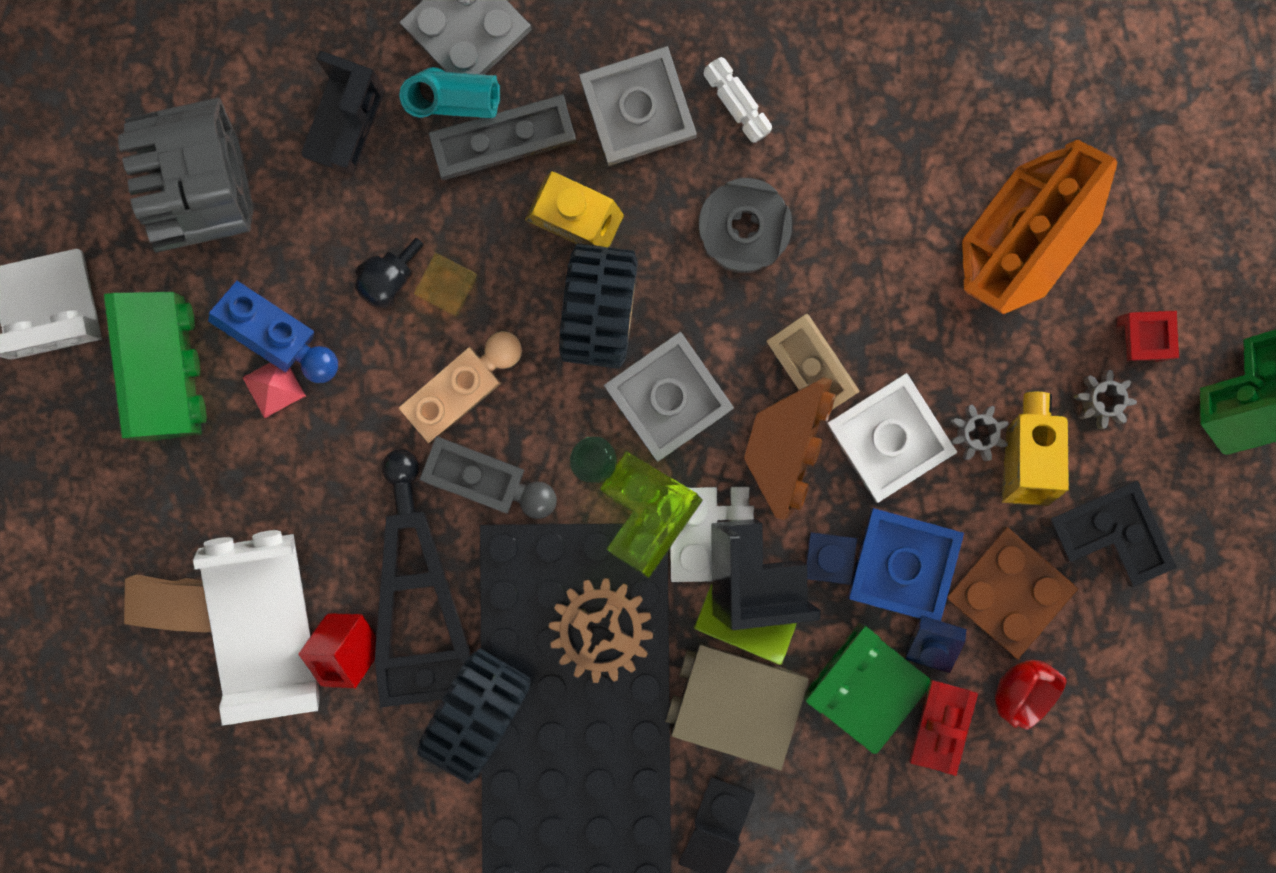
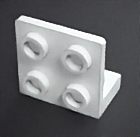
[0,249,102,360]

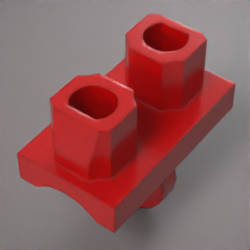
[908,679,978,776]

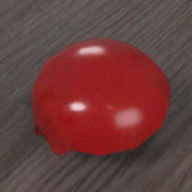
[994,660,1067,730]

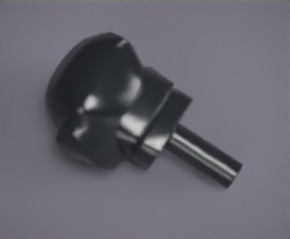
[355,238,424,309]

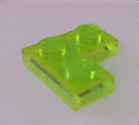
[600,451,703,578]

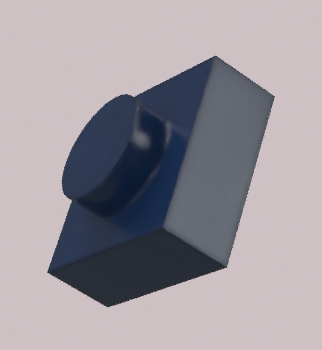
[805,532,857,585]
[905,615,967,673]

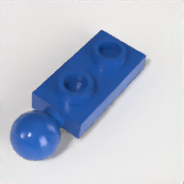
[208,281,338,383]

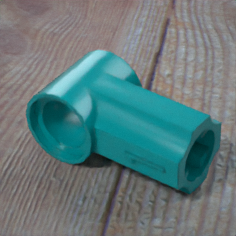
[399,67,500,118]

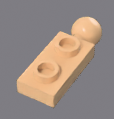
[399,331,522,444]

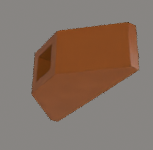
[744,377,835,520]

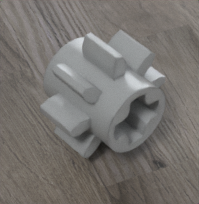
[1073,370,1137,429]
[950,404,1009,461]

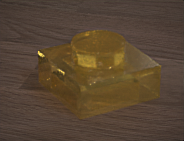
[414,252,478,317]

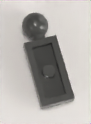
[420,436,557,519]

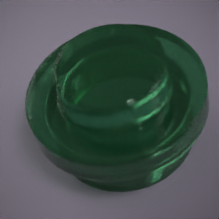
[570,437,617,484]

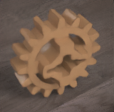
[549,578,653,683]

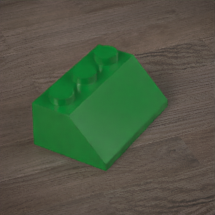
[104,292,207,442]

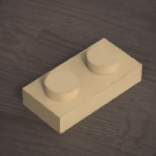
[766,314,860,410]

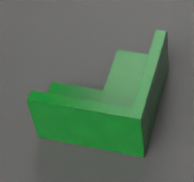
[1200,329,1276,455]

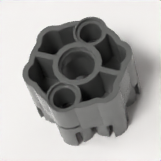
[118,97,254,253]

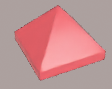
[242,363,306,419]

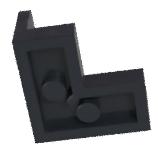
[301,51,386,176]
[1040,480,1177,587]
[711,519,821,630]

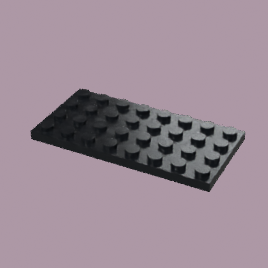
[480,523,671,873]

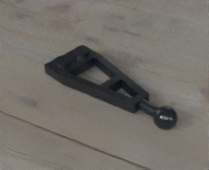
[375,449,471,708]

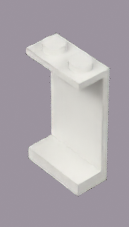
[193,530,320,726]

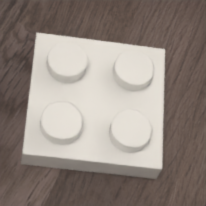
[826,373,957,503]

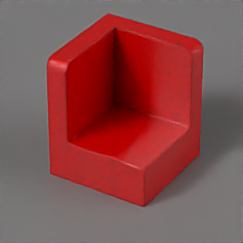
[1116,311,1179,362]
[298,613,377,689]

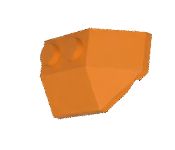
[962,139,1118,314]

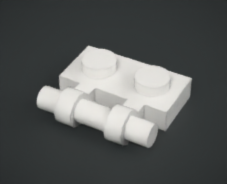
[669,487,754,582]

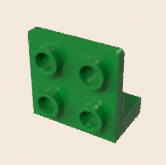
[803,623,930,754]

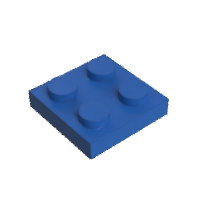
[847,508,964,621]

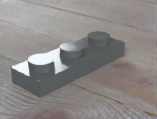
[429,95,577,180]

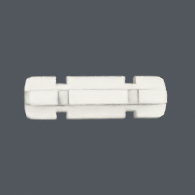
[704,57,772,143]

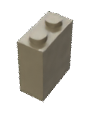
[665,642,809,771]

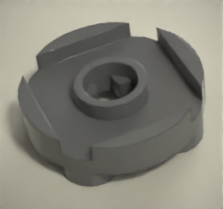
[698,178,792,273]

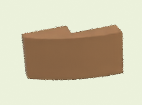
[124,575,211,632]

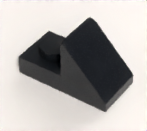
[678,775,755,873]

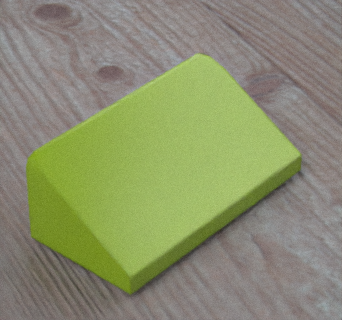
[693,584,797,665]

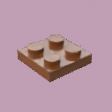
[947,527,1079,660]

